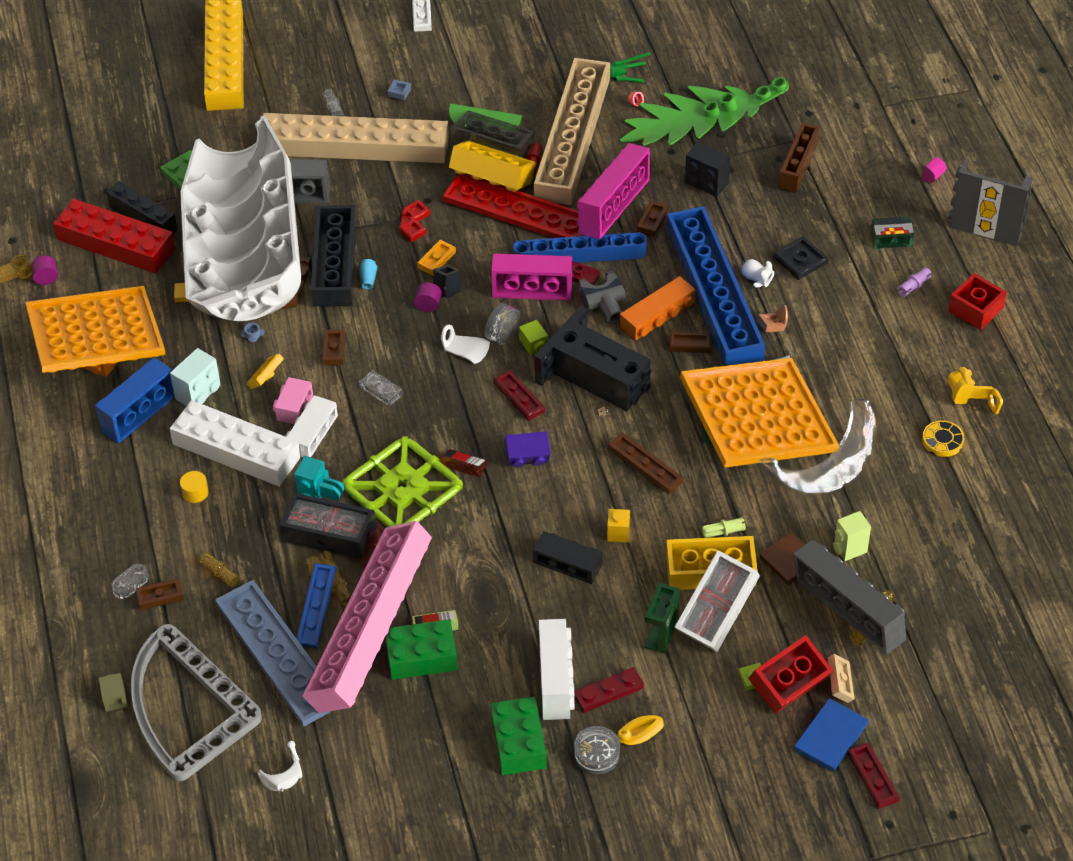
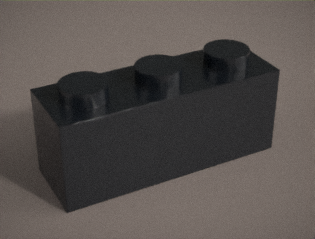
[533,531,602,584]

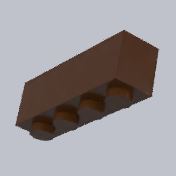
[779,122,820,193]

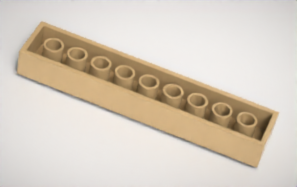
[534,58,610,205]
[263,113,449,163]

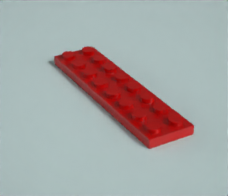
[443,174,586,238]

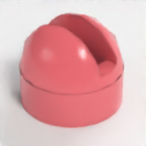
[628,91,644,107]

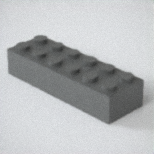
[793,539,906,655]

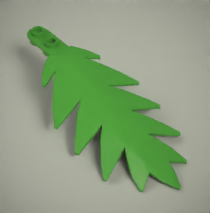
[620,77,789,146]

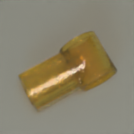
[0,254,32,284]

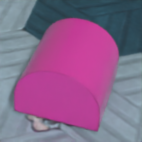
[922,157,946,183]

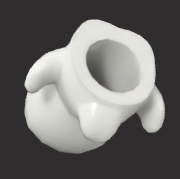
[742,259,774,287]

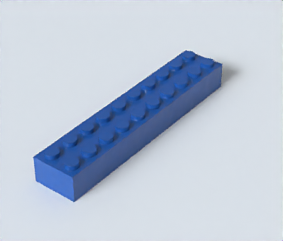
[667,206,765,366]

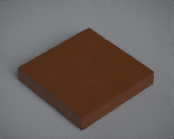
[759,532,805,585]

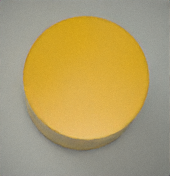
[180,471,209,503]

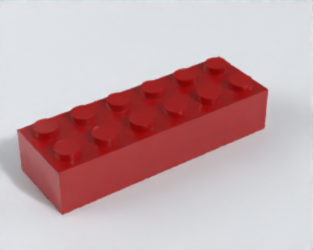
[53,199,176,274]

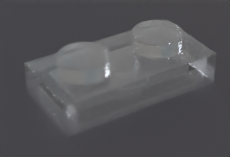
[359,370,403,406]

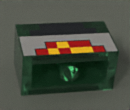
[870,216,914,249]

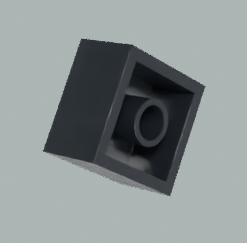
[685,142,730,197]

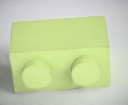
[833,511,871,561]

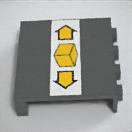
[948,160,1033,246]

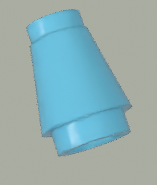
[358,259,378,289]

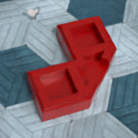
[399,200,430,243]

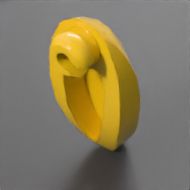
[617,715,664,745]

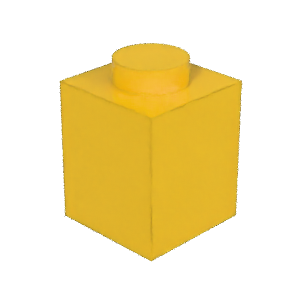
[607,509,630,543]

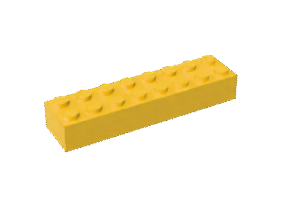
[204,0,244,111]

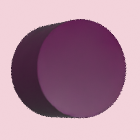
[31,256,58,285]
[414,283,442,312]

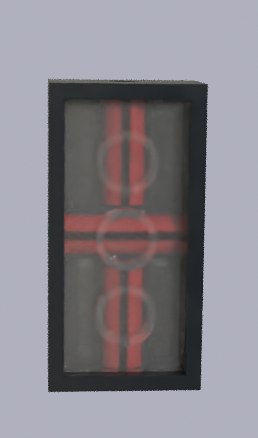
[279,493,377,559]

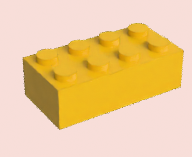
[449,141,536,191]
[666,536,758,590]

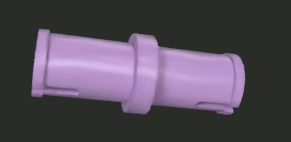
[897,267,932,297]

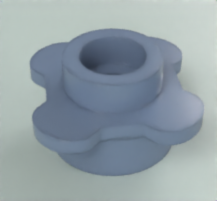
[240,322,265,343]

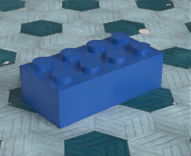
[95,357,175,444]

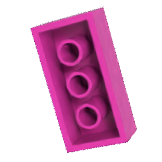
[491,254,572,301]

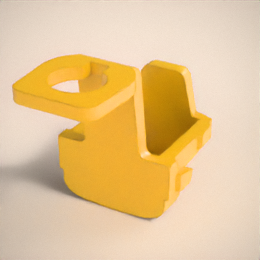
[947,367,1003,414]

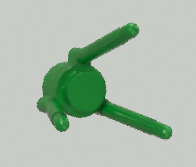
[610,52,651,83]

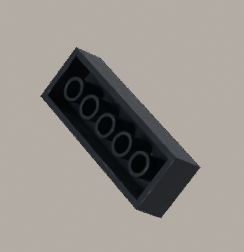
[311,205,357,307]

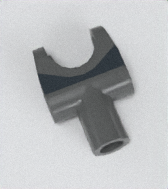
[578,271,626,324]

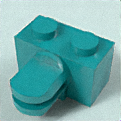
[294,456,344,501]

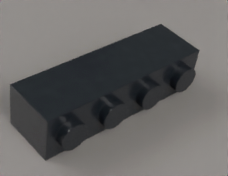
[106,181,178,233]

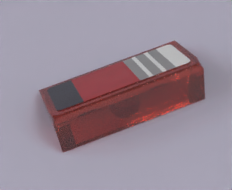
[441,449,488,477]

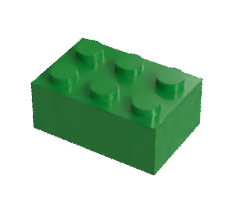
[385,619,458,680]
[490,696,547,775]

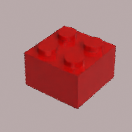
[948,273,1007,330]

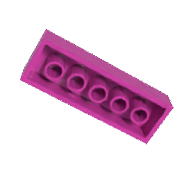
[577,143,650,239]

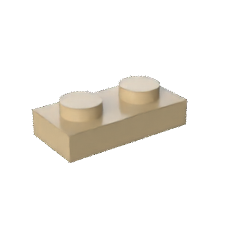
[828,654,855,703]

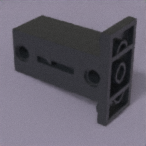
[534,306,651,411]

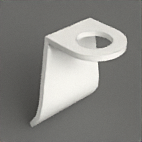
[441,324,490,364]

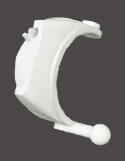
[257,741,302,791]

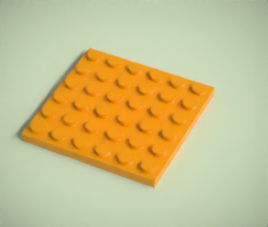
[25,286,165,373]
[680,358,840,468]

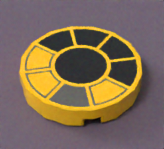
[922,421,964,457]

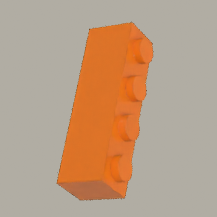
[620,276,696,341]

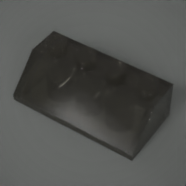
[450,110,535,159]

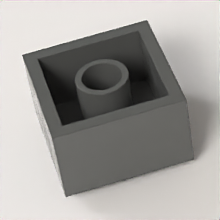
[289,159,330,203]

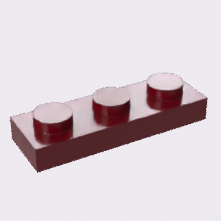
[574,667,644,713]

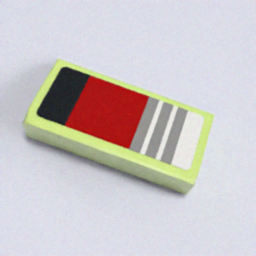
[412,610,458,631]

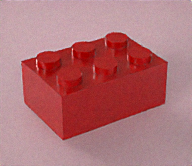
[748,635,833,715]

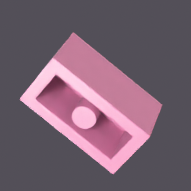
[273,377,313,424]

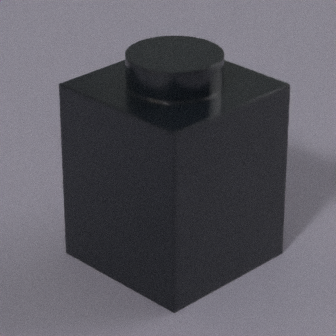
[433,264,461,298]

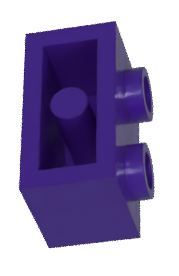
[504,432,550,467]

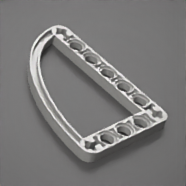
[131,624,262,781]

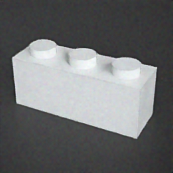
[285,395,338,457]

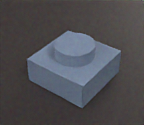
[387,79,411,100]

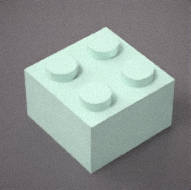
[170,348,220,406]

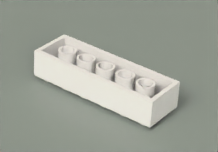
[170,400,300,487]

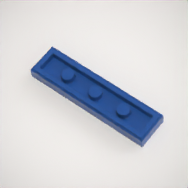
[296,563,337,649]

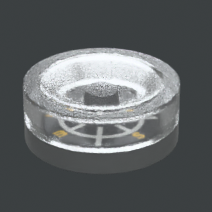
[484,303,520,345]
[574,726,620,775]

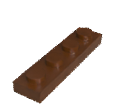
[608,432,684,494]

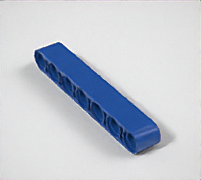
[513,233,647,263]

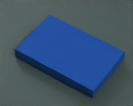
[794,698,869,772]

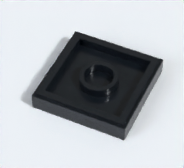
[773,236,829,280]

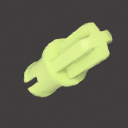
[702,517,746,538]

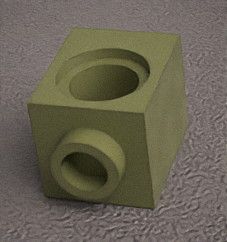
[99,673,128,712]

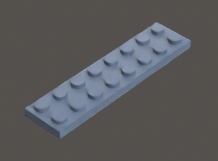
[215,580,331,727]

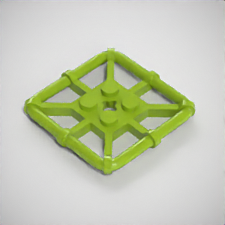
[342,436,463,527]

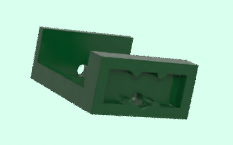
[644,583,680,654]

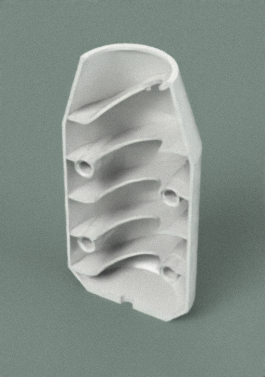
[180,115,301,321]

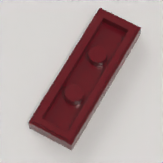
[493,370,545,421]
[847,742,900,809]

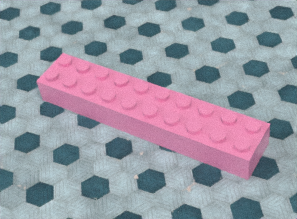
[302,520,432,713]

